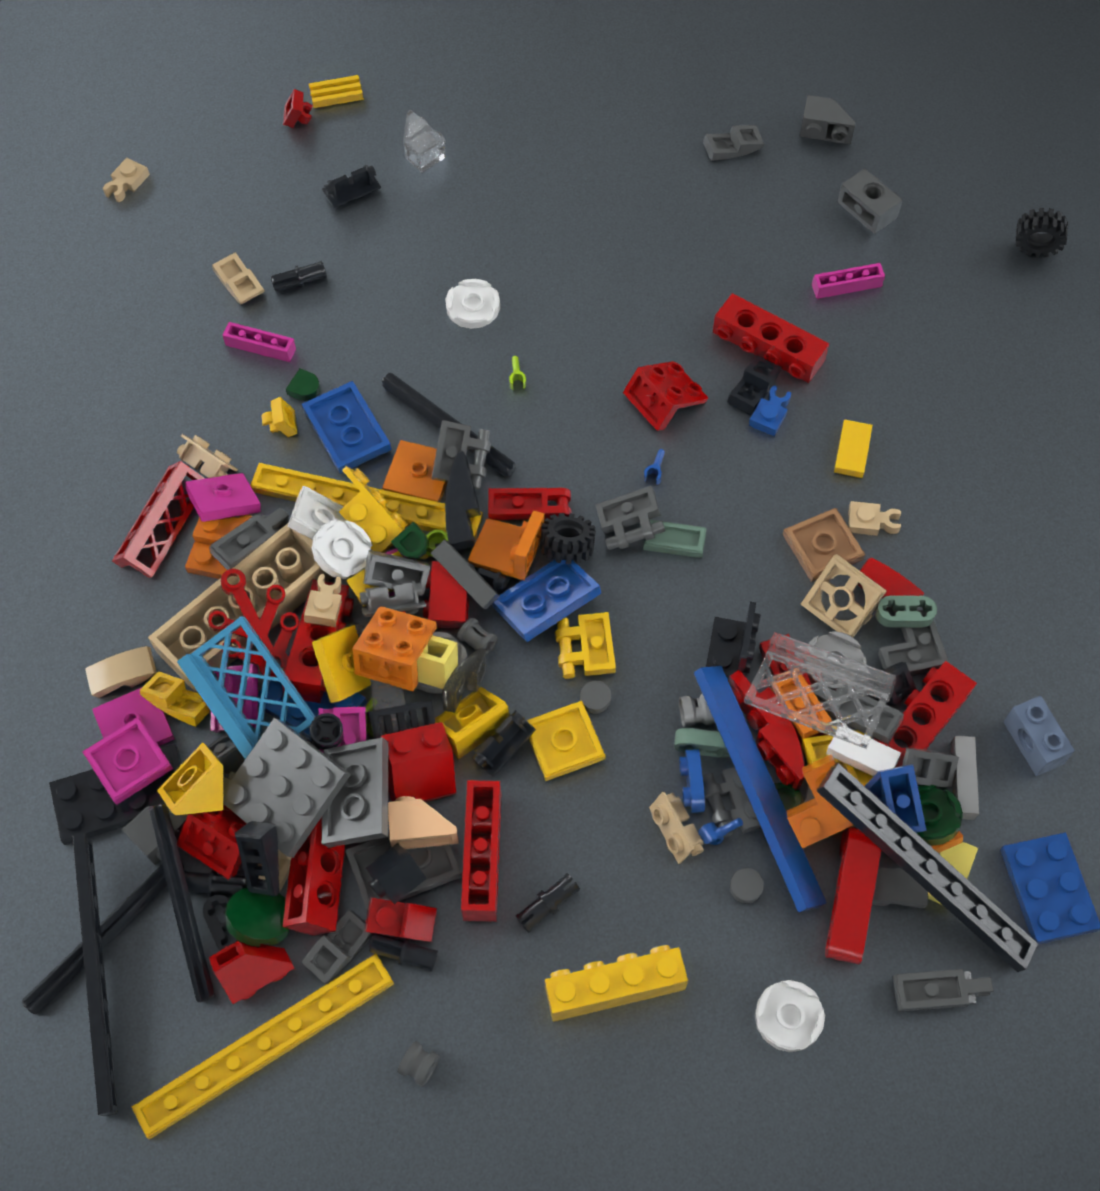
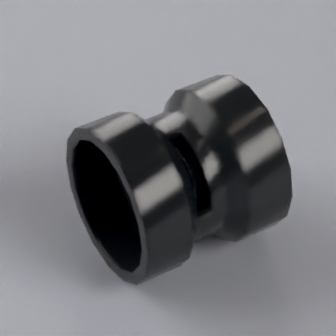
[310,713,344,751]

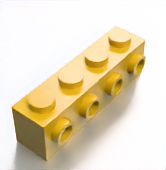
[545,945,688,1022]

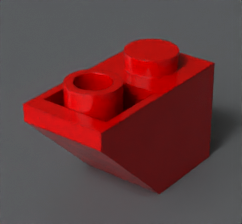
[423,561,469,629]
[208,941,294,1004]

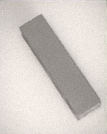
[950,736,979,820]

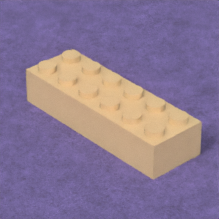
[148,523,333,692]

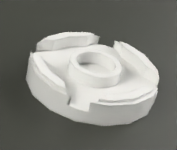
[445,279,500,329]
[312,519,372,579]
[755,980,825,1052]

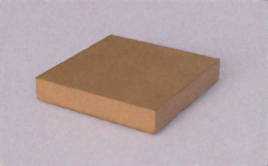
[782,508,865,582]

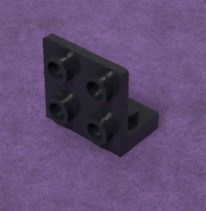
[706,601,761,679]

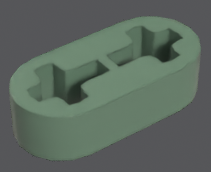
[875,596,937,628]
[674,728,730,758]

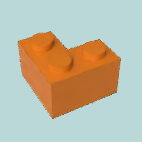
[787,754,853,848]

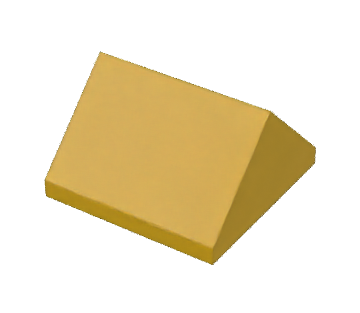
[435,687,509,759]
[157,742,223,815]

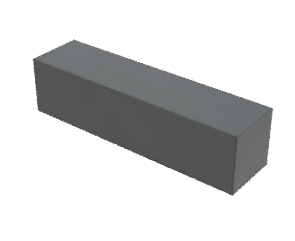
[431,540,500,609]

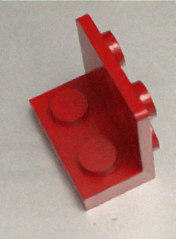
[623,361,708,431]
[177,804,247,880]

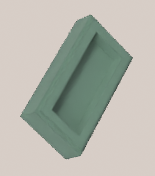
[643,519,707,558]

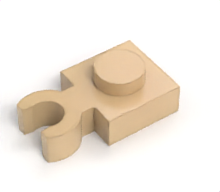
[103,157,150,202]
[848,501,901,536]
[304,574,342,627]

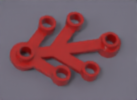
[208,569,299,677]

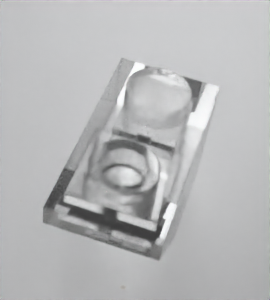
[403,110,446,173]

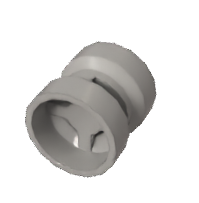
[679,694,716,728]

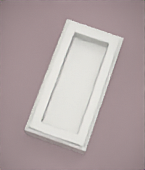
[826,725,901,777]

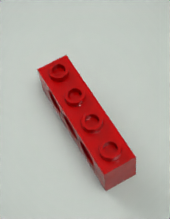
[713,293,830,383]
[282,579,354,703]
[873,660,977,768]
[461,780,502,922]
[283,817,345,936]

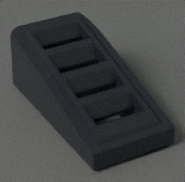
[366,700,436,740]
[235,821,280,896]

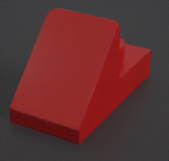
[364,897,437,942]

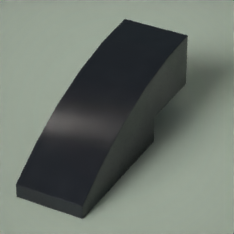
[445,451,481,551]

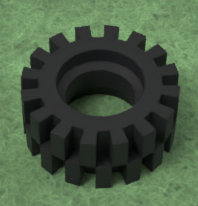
[1016,208,1068,258]
[540,513,596,564]

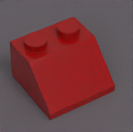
[381,722,456,802]

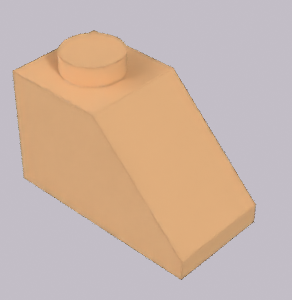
[388,796,459,849]

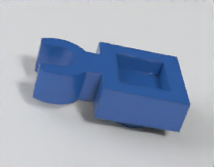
[749,385,791,437]

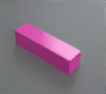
[812,263,885,299]
[222,322,296,362]

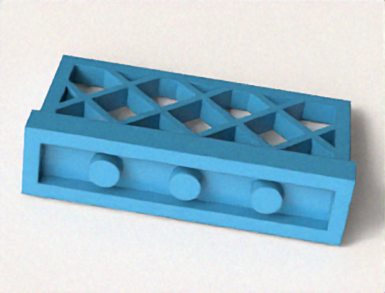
[177,616,316,759]

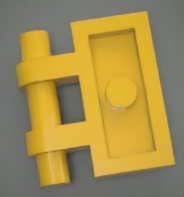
[555,612,616,679]

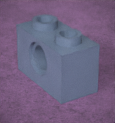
[1003,696,1075,776]

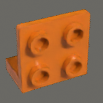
[468,510,545,581]
[352,606,437,692]

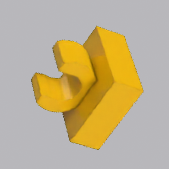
[261,397,298,437]

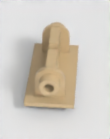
[177,434,238,478]
[649,792,704,864]

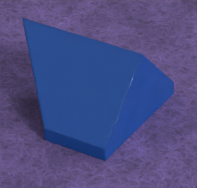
[865,764,927,833]

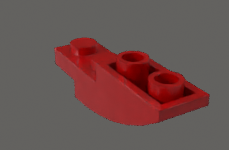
[728,670,805,791]

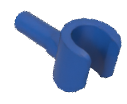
[644,449,665,485]
[698,818,743,845]

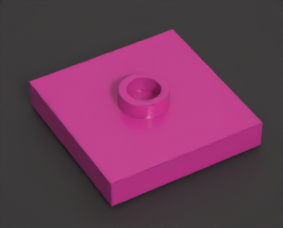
[185,473,261,522]
[92,687,175,746]
[82,716,173,805]

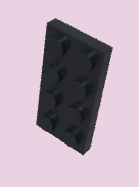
[49,744,182,845]

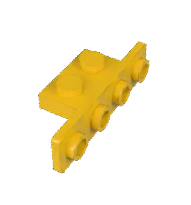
[339,466,429,560]

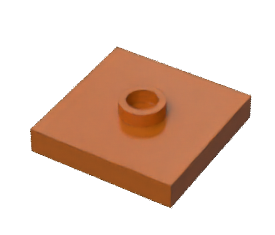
[382,440,447,502]

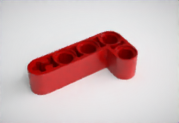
[825,827,881,965]

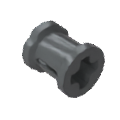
[456,618,498,658]

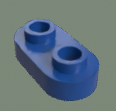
[679,749,705,813]

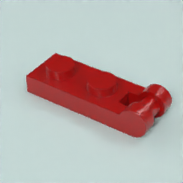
[488,488,571,520]

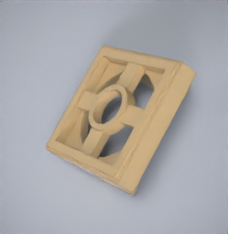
[801,554,886,638]

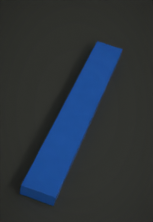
[694,666,827,912]

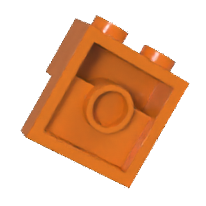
[185,514,253,579]

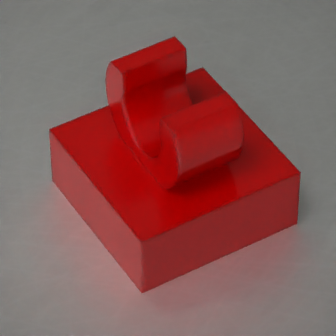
[283,89,312,128]

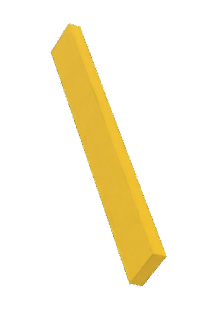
[250,463,483,541]
[131,954,394,1139]

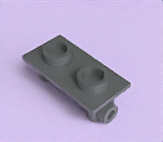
[359,581,426,619]

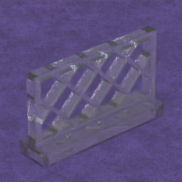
[744,632,896,749]

